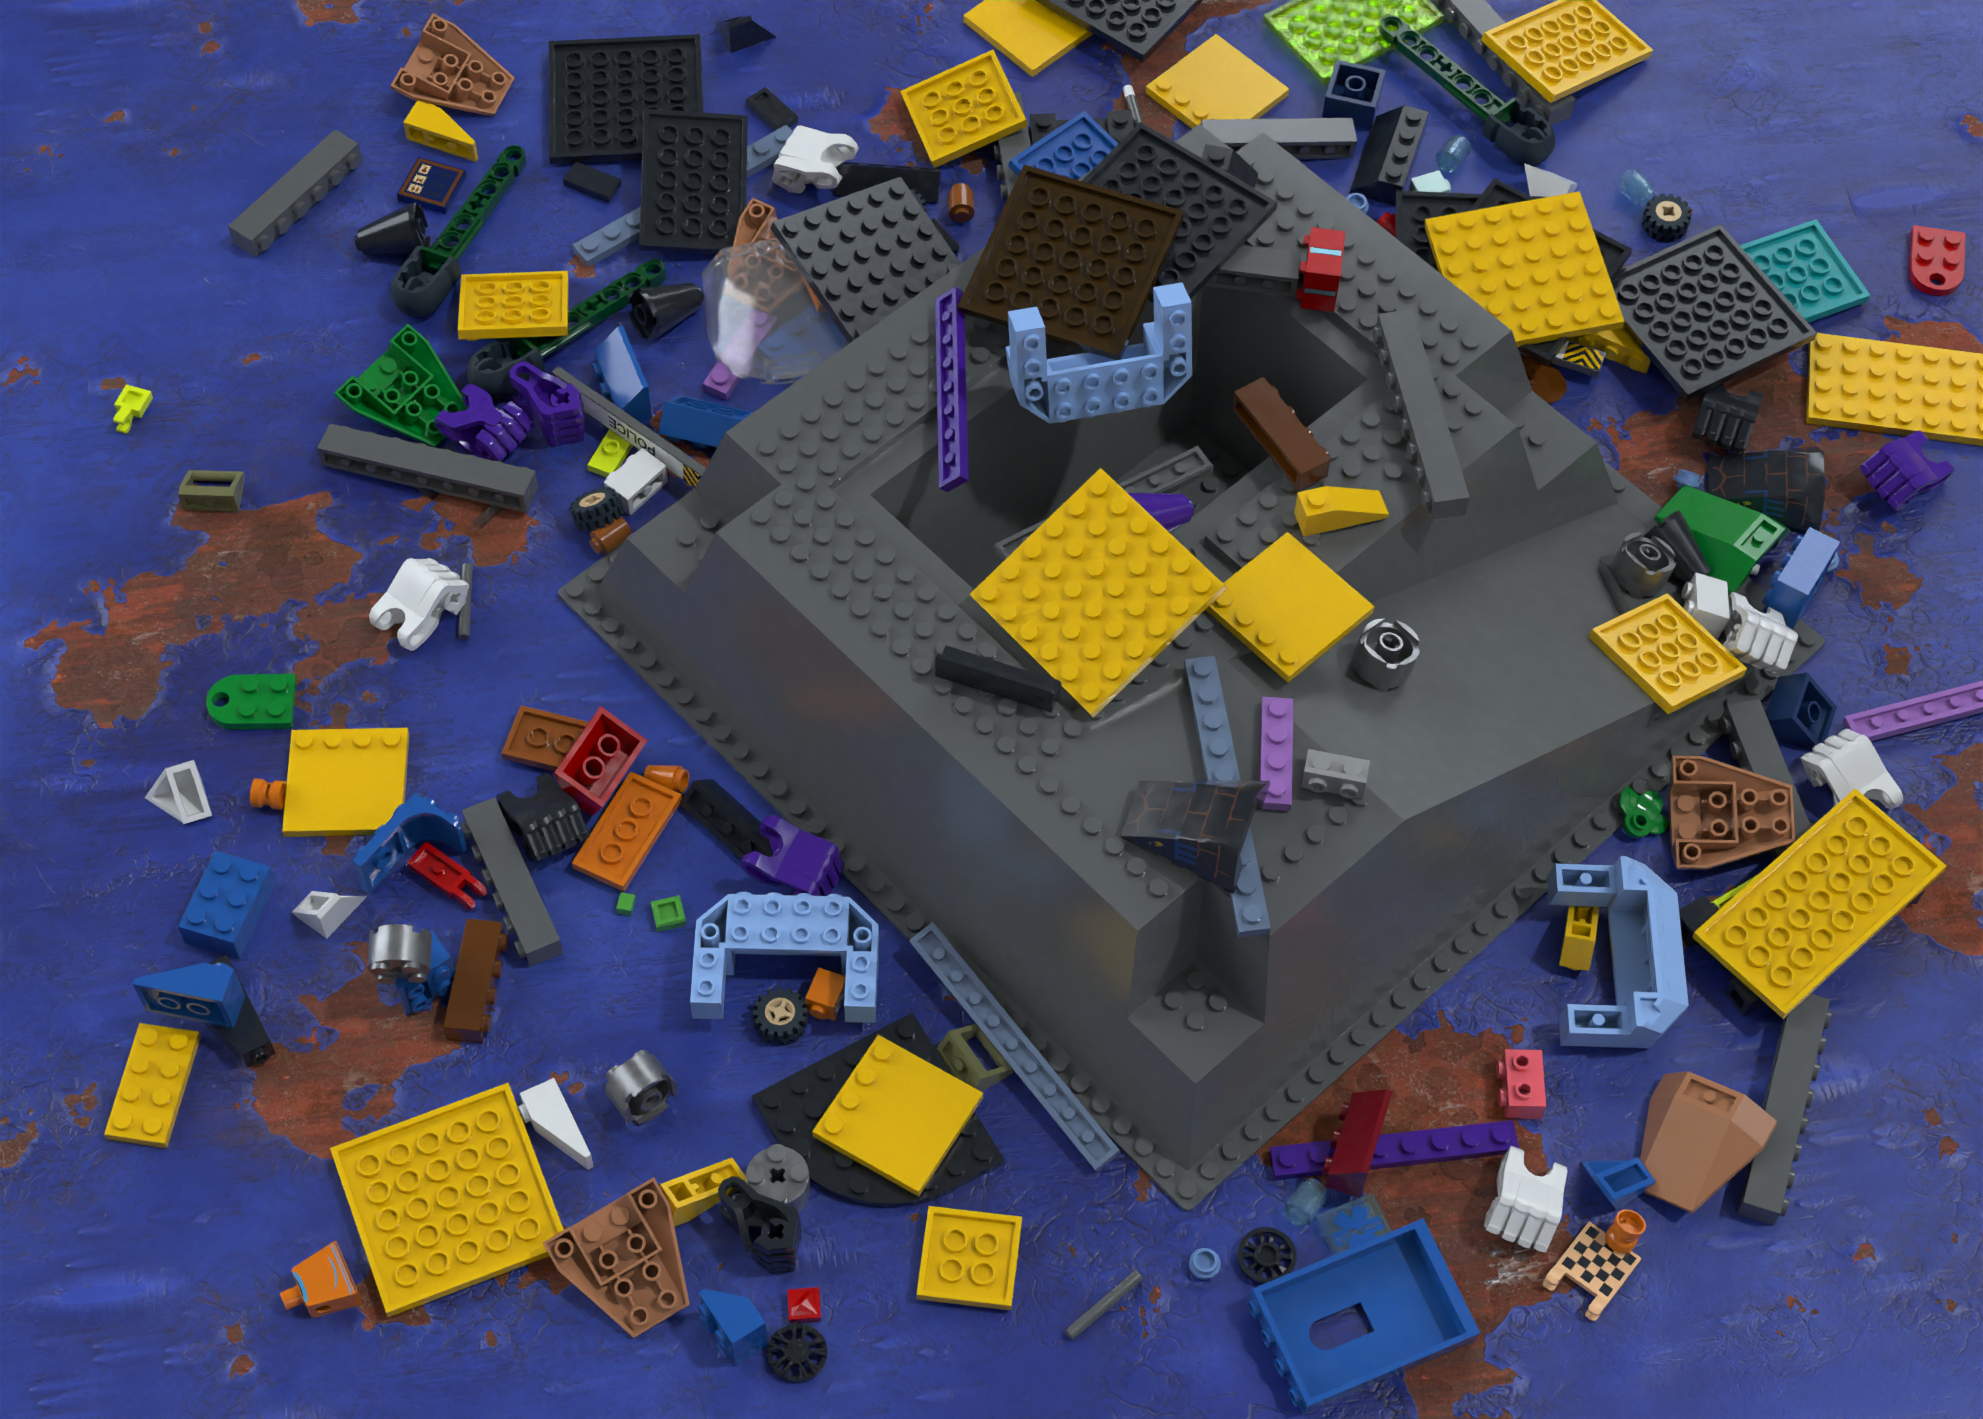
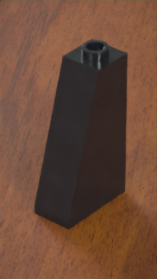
[202,954,276,1067]

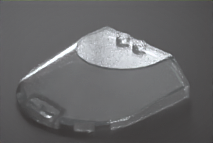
[702,238,848,384]

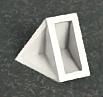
[1524,164,1577,197]
[145,760,212,824]
[292,891,367,938]

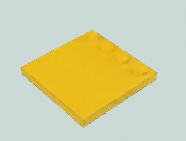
[963,0,1093,77]
[1146,34,1289,129]
[900,50,1029,168]
[458,271,569,341]
[1205,532,1375,683]
[1588,593,1747,714]
[282,728,410,837]
[812,1035,983,1196]

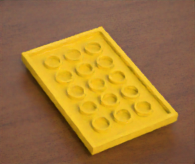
[1481,0,1653,103]

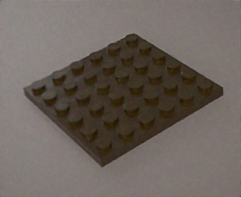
[958,165,1184,360]

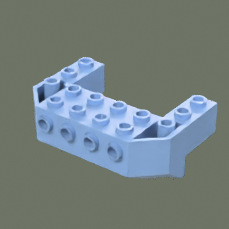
[1006,283,1192,423]
[1547,856,1689,1048]
[690,892,879,1023]

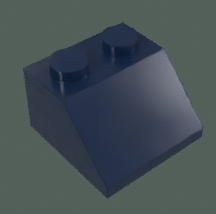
[1766,672,1837,751]

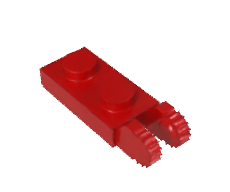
[406,842,488,910]

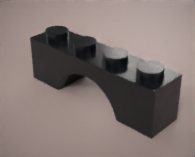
[1679,895,1766,1017]

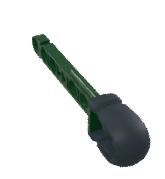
[1379,15,1555,166]
[391,145,527,318]
[467,259,667,400]

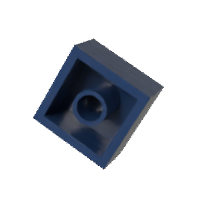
[1322,59,1386,128]

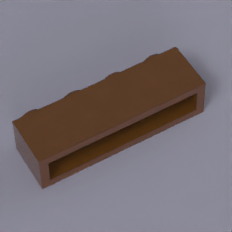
[1232,377,1331,491]
[443,919,509,1044]

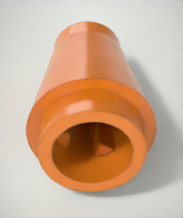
[644,765,689,793]

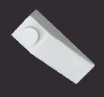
[518,1078,594,1170]

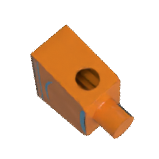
[280,1241,363,1318]

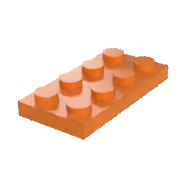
[572,771,682,892]

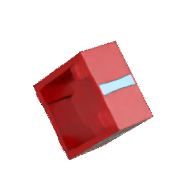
[1296,227,1346,312]

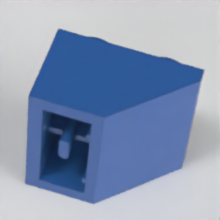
[395,931,455,1016]
[697,1289,768,1366]

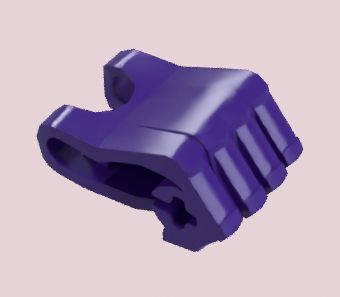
[509,361,585,447]
[434,384,535,461]
[1859,430,1955,512]
[741,815,845,896]

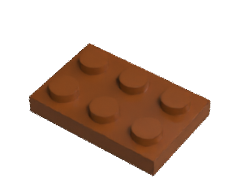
[501,705,589,772]

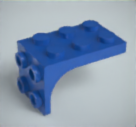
[352,793,467,894]

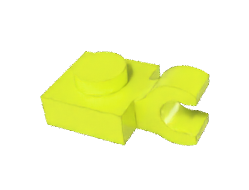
[113,385,153,434]

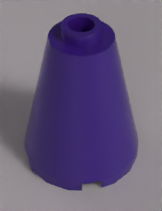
[1127,492,1194,533]

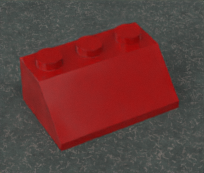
[553,706,648,816]

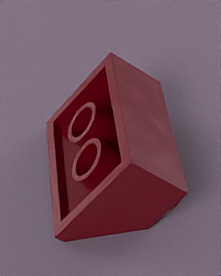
[1322,1089,1393,1198]

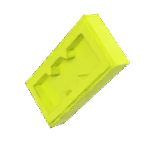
[587,429,633,477]

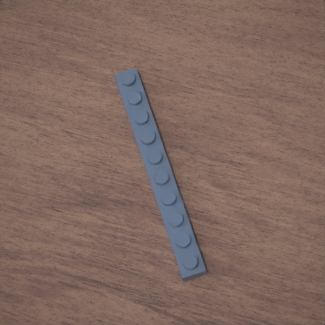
[572,125,793,268]
[1184,656,1271,938]
[909,922,1121,1172]

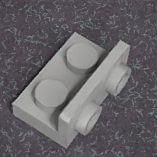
[1301,749,1370,799]

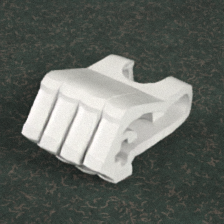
[772,126,859,194]
[369,558,469,651]
[1723,592,1798,674]
[1801,729,1903,809]
[1484,1146,1567,1253]

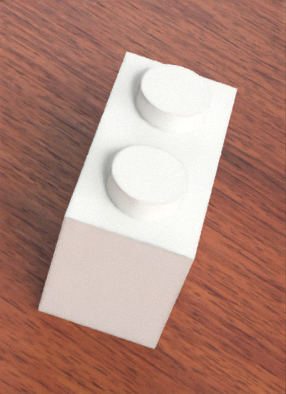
[604,448,668,515]
[1681,572,1730,639]

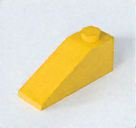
[403,100,478,162]
[1294,486,1389,537]
[1559,906,1599,971]
[659,1158,747,1227]

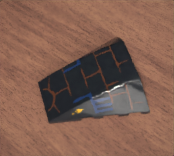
[1707,446,1825,532]
[1121,781,1270,894]

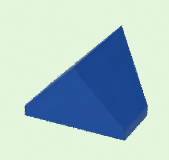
[1581,1157,1656,1211]

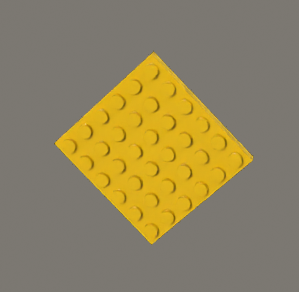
[1424,191,1625,347]
[969,468,1226,718]
[330,1083,564,1317]

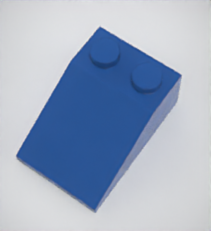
[133,963,245,1028]

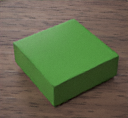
[651,895,687,932]

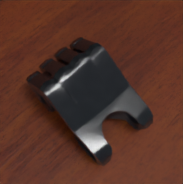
[1691,383,1763,453]
[496,773,590,863]
[718,1176,802,1274]

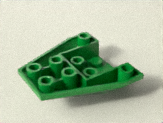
[334,324,468,448]
[1654,485,1791,595]

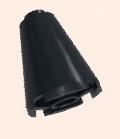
[354,202,431,255]
[627,283,704,341]
[1643,510,1712,585]

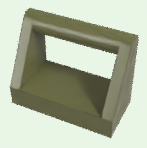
[178,470,245,512]
[936,1024,1014,1092]

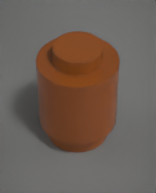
[948,183,975,223]
[589,517,632,555]

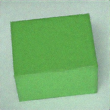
[616,892,636,916]

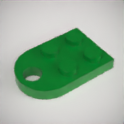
[206,674,297,730]

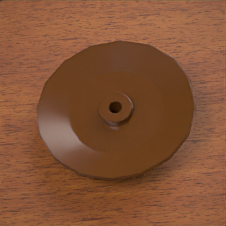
[1520,354,1567,404]

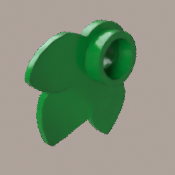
[1619,786,1669,838]

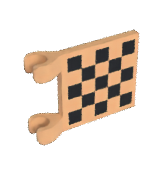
[1542,1221,1642,1322]

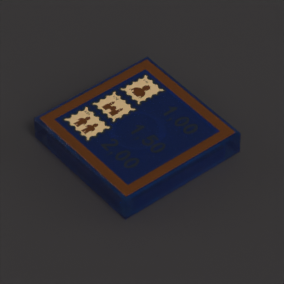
[397,157,467,214]

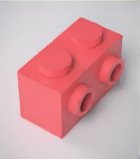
[1496,1049,1546,1119]

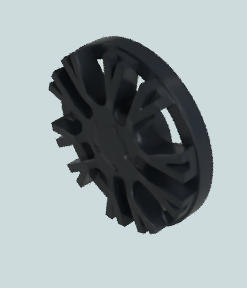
[1237,1227,1297,1285]
[767,1322,828,1383]

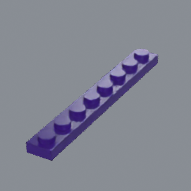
[935,286,969,493]
[1269,1120,1519,1181]

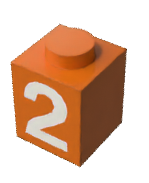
[805,967,846,1021]

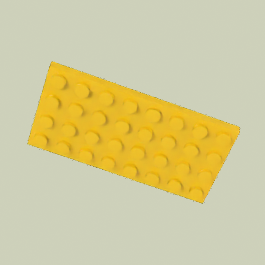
[1806,333,1983,446]
[1692,788,1946,1019]

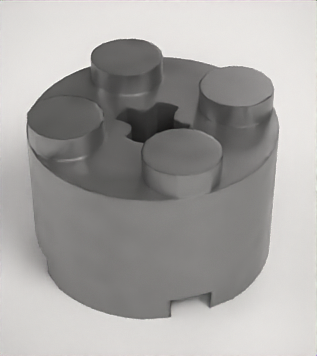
[1608,532,1676,599]
[1351,619,1420,692]
[367,924,432,984]
[605,1050,678,1124]
[746,1144,810,1213]

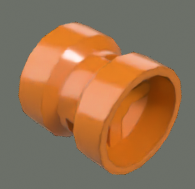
[250,778,286,810]
[1605,1209,1646,1254]

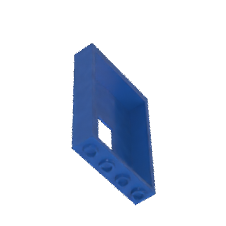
[1247,1218,1480,1414]

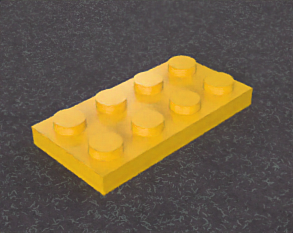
[104,1023,201,1148]

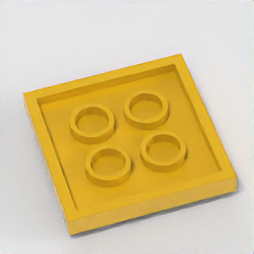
[916,1206,1022,1310]

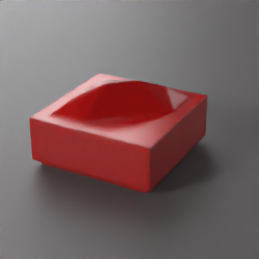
[787,1287,821,1323]

